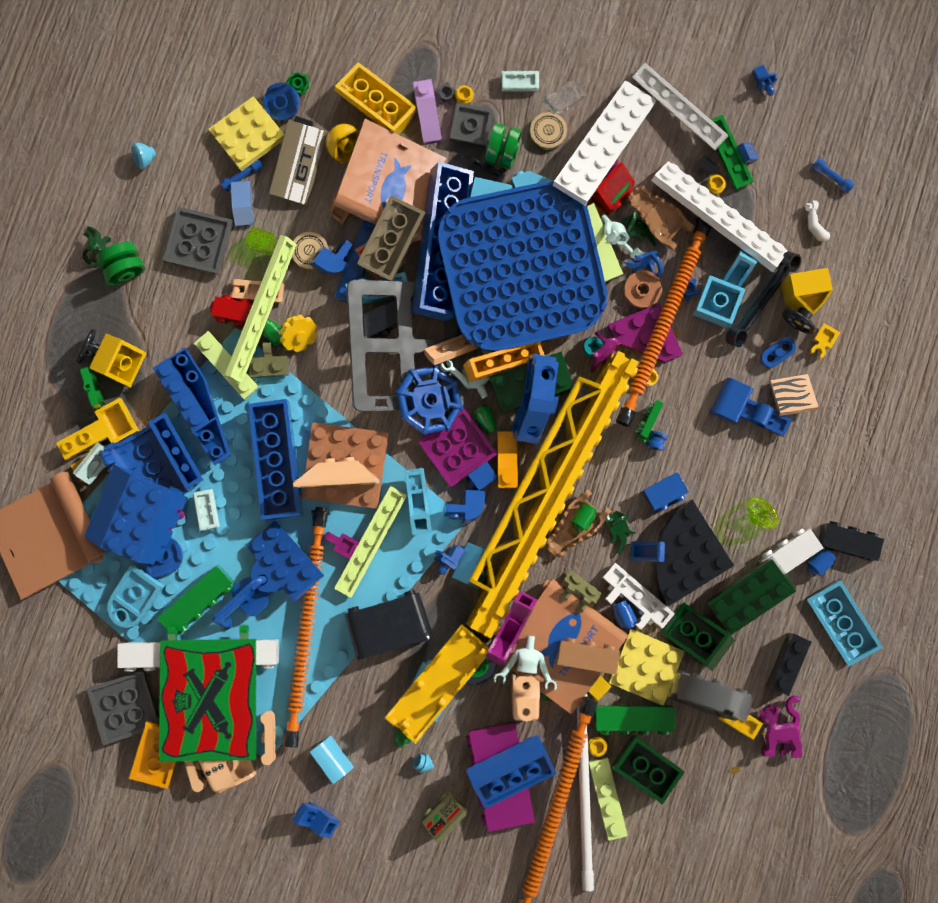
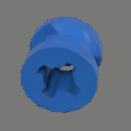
[646,431,668,451]

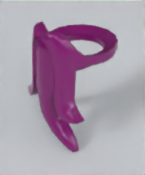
[590,331,620,373]

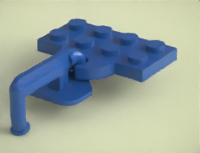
[212,521,324,630]

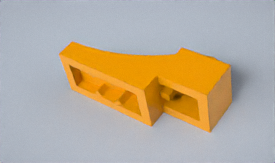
[498,432,518,489]

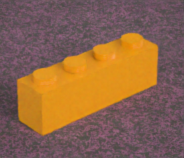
[463,342,545,383]

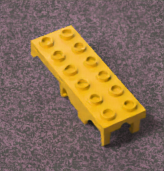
[385,625,490,744]

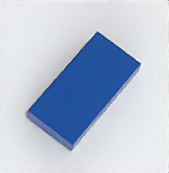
[631,541,665,562]

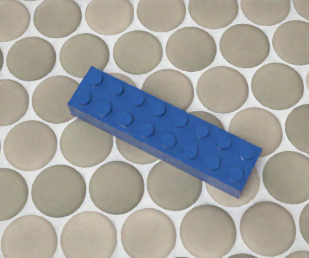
[412,162,474,321]

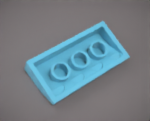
[807,579,883,667]

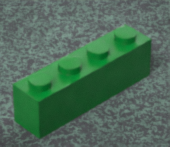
[157,564,234,635]
[594,705,675,735]

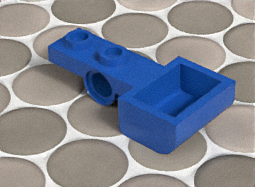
[709,378,792,437]

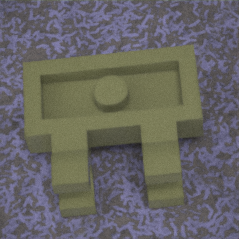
[560,570,601,613]

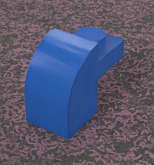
[309,240,353,274]
[444,490,485,525]
[293,801,340,838]

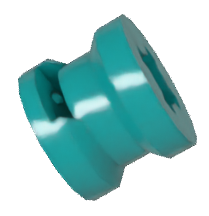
[583,337,603,358]

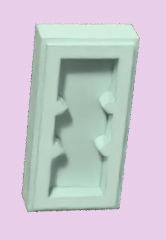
[501,71,539,92]
[193,489,220,531]

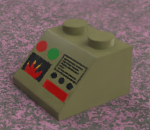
[422,791,467,844]

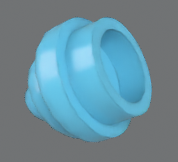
[413,753,434,774]

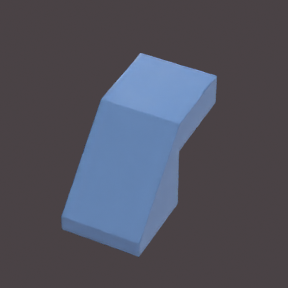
[231,181,255,226]

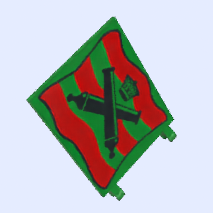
[159,625,256,762]

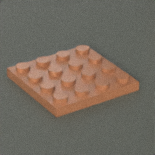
[301,422,389,509]

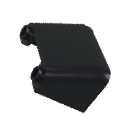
[344,590,434,660]

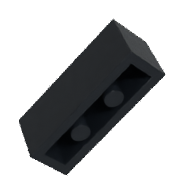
[362,300,397,339]
[818,521,884,562]
[765,633,812,696]

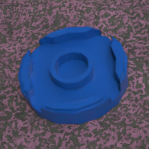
[263,83,300,121]

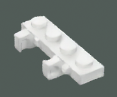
[602,563,675,630]

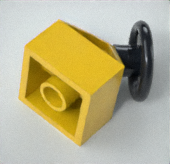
[781,268,833,334]
[76,329,147,387]

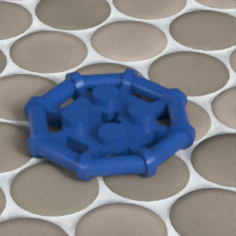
[395,365,463,436]

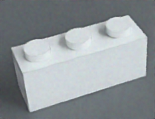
[758,528,823,573]

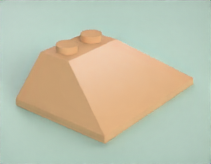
[294,457,380,488]

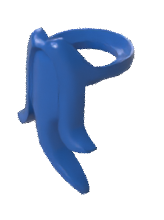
[624,251,663,277]

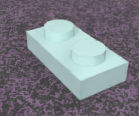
[73,442,105,485]

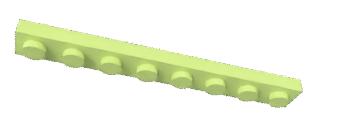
[225,235,297,383]

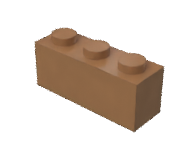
[556,637,620,675]

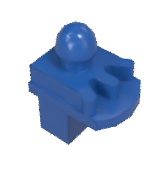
[752,64,778,96]
[434,545,466,575]

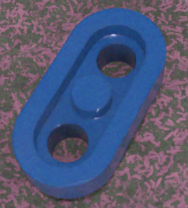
[760,337,796,368]

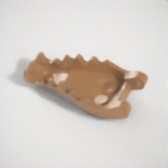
[629,186,694,251]
[546,489,612,557]

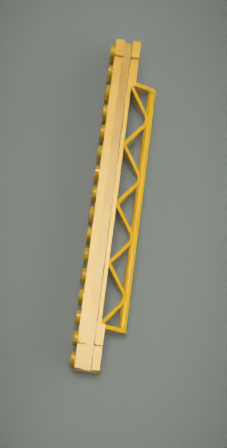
[465,351,639,638]

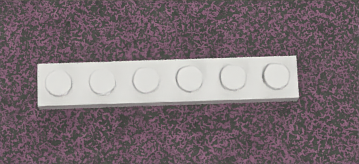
[632,63,728,150]

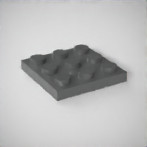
[163,207,233,275]
[87,670,159,745]

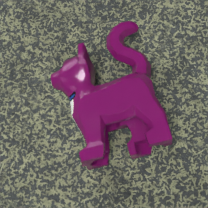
[757,695,802,758]

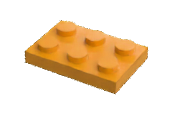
[129,721,176,789]

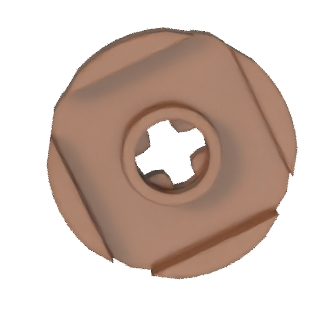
[624,270,662,309]

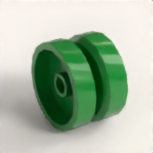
[485,123,522,170]
[95,242,146,286]

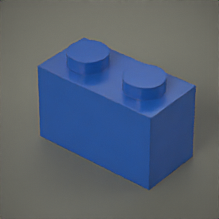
[641,472,689,512]

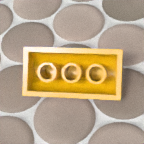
[335,62,417,135]

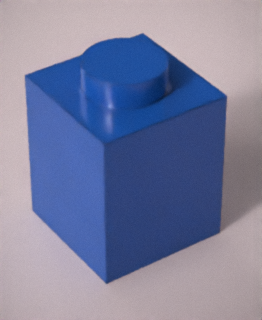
[467,462,498,491]

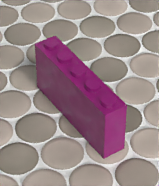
[466,721,535,832]

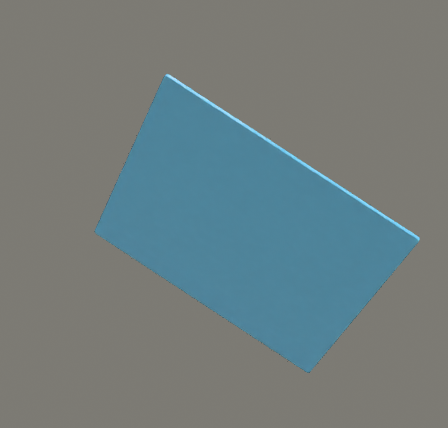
[58,329,464,757]

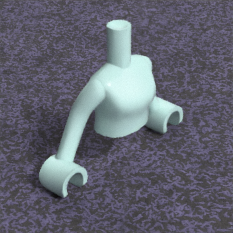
[600,215,644,259]
[439,349,493,399]
[494,636,557,691]

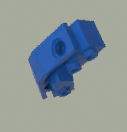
[512,354,559,444]

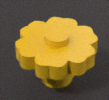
[280,315,317,352]

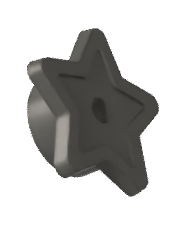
[435,82,456,105]

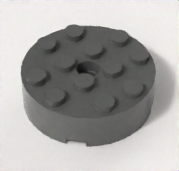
[668,671,753,723]

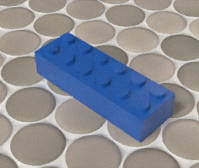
[248,399,303,521]

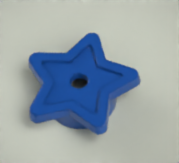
[683,279,700,302]

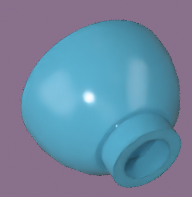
[131,143,156,169]

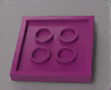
[417,408,497,488]

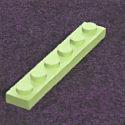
[334,486,408,598]

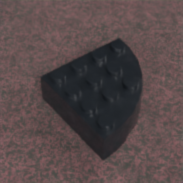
[653,499,734,607]

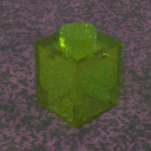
[246,227,277,256]

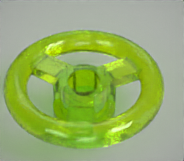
[747,497,779,529]

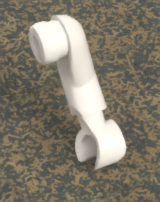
[805,201,830,242]

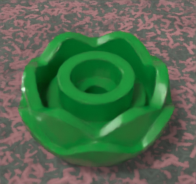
[286,72,310,96]
[394,729,411,748]

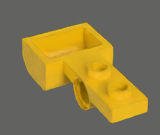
[56,398,139,460]

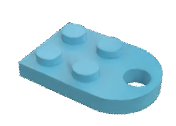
[107,564,164,628]

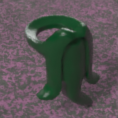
[621,211,657,246]
[82,226,111,266]
[606,511,636,555]

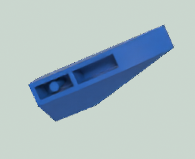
[153,347,231,466]

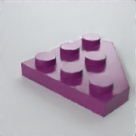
[608,303,683,363]

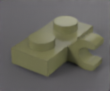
[249,343,289,378]

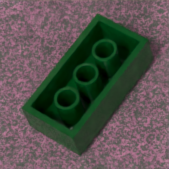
[489,352,574,415]
[707,556,796,635]

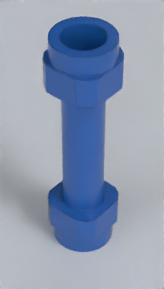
[812,158,855,194]
[220,159,263,192]

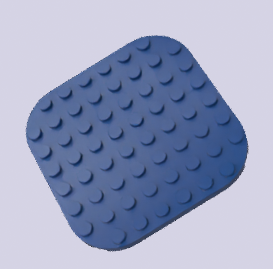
[438,181,607,351]

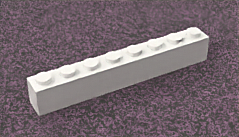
[118,639,279,671]

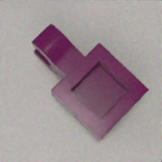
[324,531,359,559]

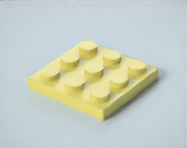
[209,96,285,172]
[608,629,685,706]

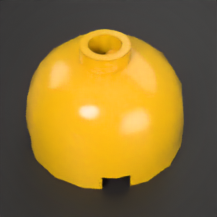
[326,124,360,163]

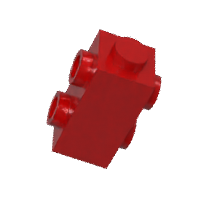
[210,295,253,328]

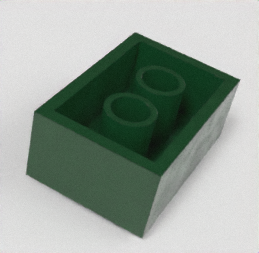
[611,734,685,805]

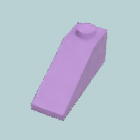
[413,79,442,144]

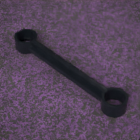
[726,251,802,347]

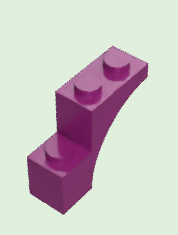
[485,591,538,667]

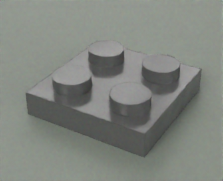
[450,103,493,147]

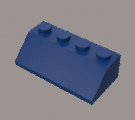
[466,734,557,809]

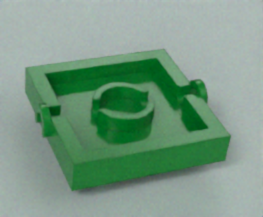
[80,367,105,411]
[635,400,664,443]

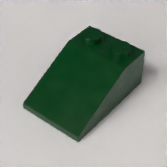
[661,602,735,671]

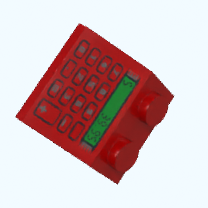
[592,162,635,215]

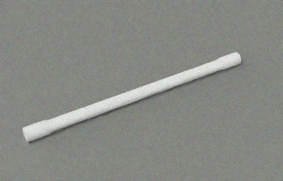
[576,694,594,891]

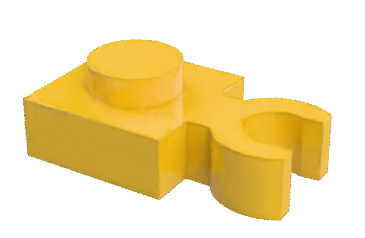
[809,323,840,359]

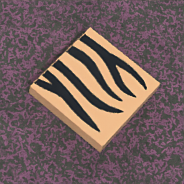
[770,374,818,416]

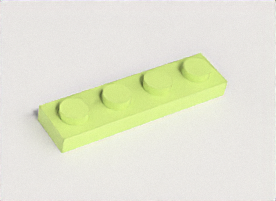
[589,757,628,841]

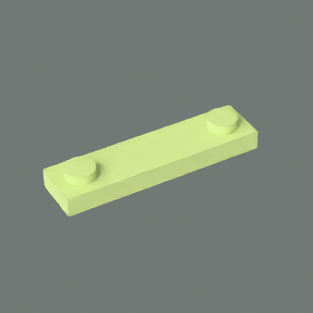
[194,331,259,400]

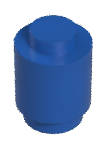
[807,548,836,577]
[611,600,637,631]

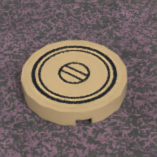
[530,112,567,150]
[292,232,329,270]

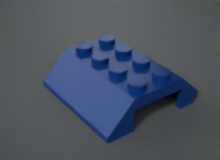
[99,413,204,495]
[84,464,187,565]

